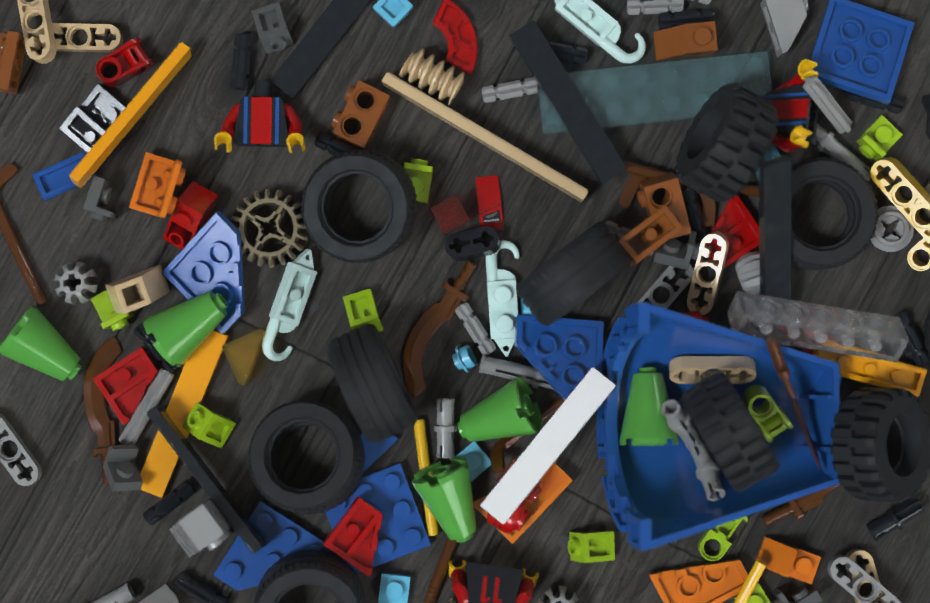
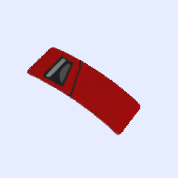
[475,175,504,230]

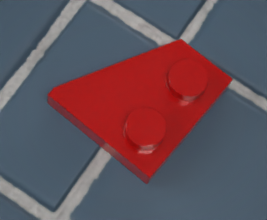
[708,195,759,268]
[92,346,159,426]
[323,495,383,577]

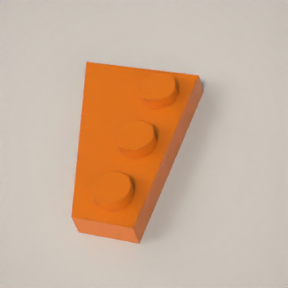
[473,462,573,544]
[648,558,748,603]

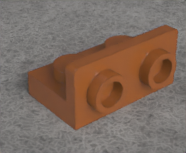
[0,30,26,95]

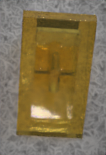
[221,329,266,386]

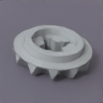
[870,206,914,252]

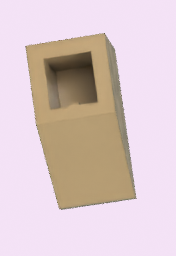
[105,265,170,314]

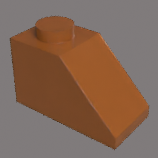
[653,21,718,61]
[618,205,684,267]

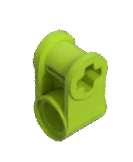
[743,385,794,443]

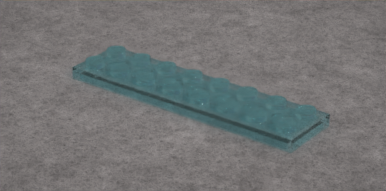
[538,51,772,135]

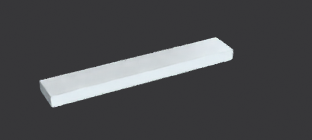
[480,367,616,525]

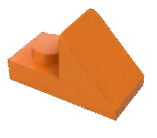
[756,536,821,585]

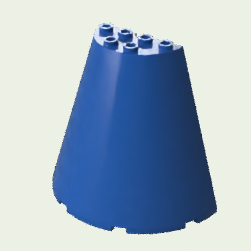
[596,303,842,550]

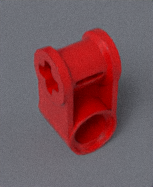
[95,38,155,87]

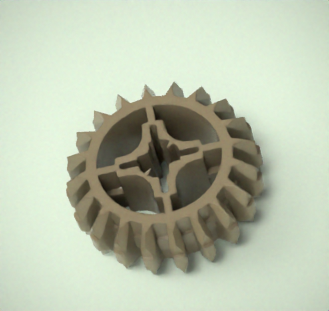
[231,189,309,268]

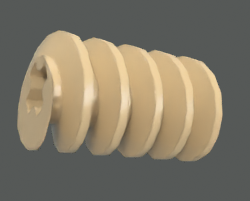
[399,48,465,106]

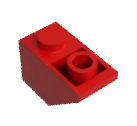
[163,181,218,250]

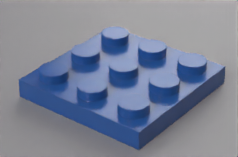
[810,0,914,105]
[325,462,431,574]

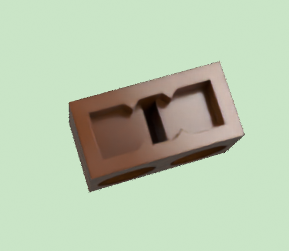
[331,80,391,150]
[637,172,692,239]

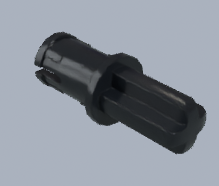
[866,499,924,542]

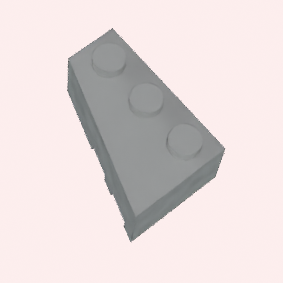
[169,499,233,558]

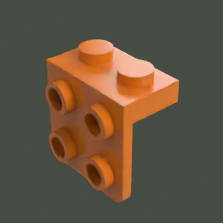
[129,152,186,218]

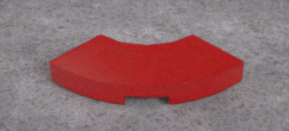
[432,0,477,75]

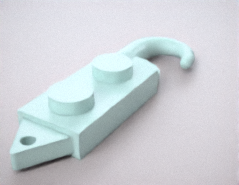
[554,0,646,64]
[485,240,520,357]
[262,249,317,361]

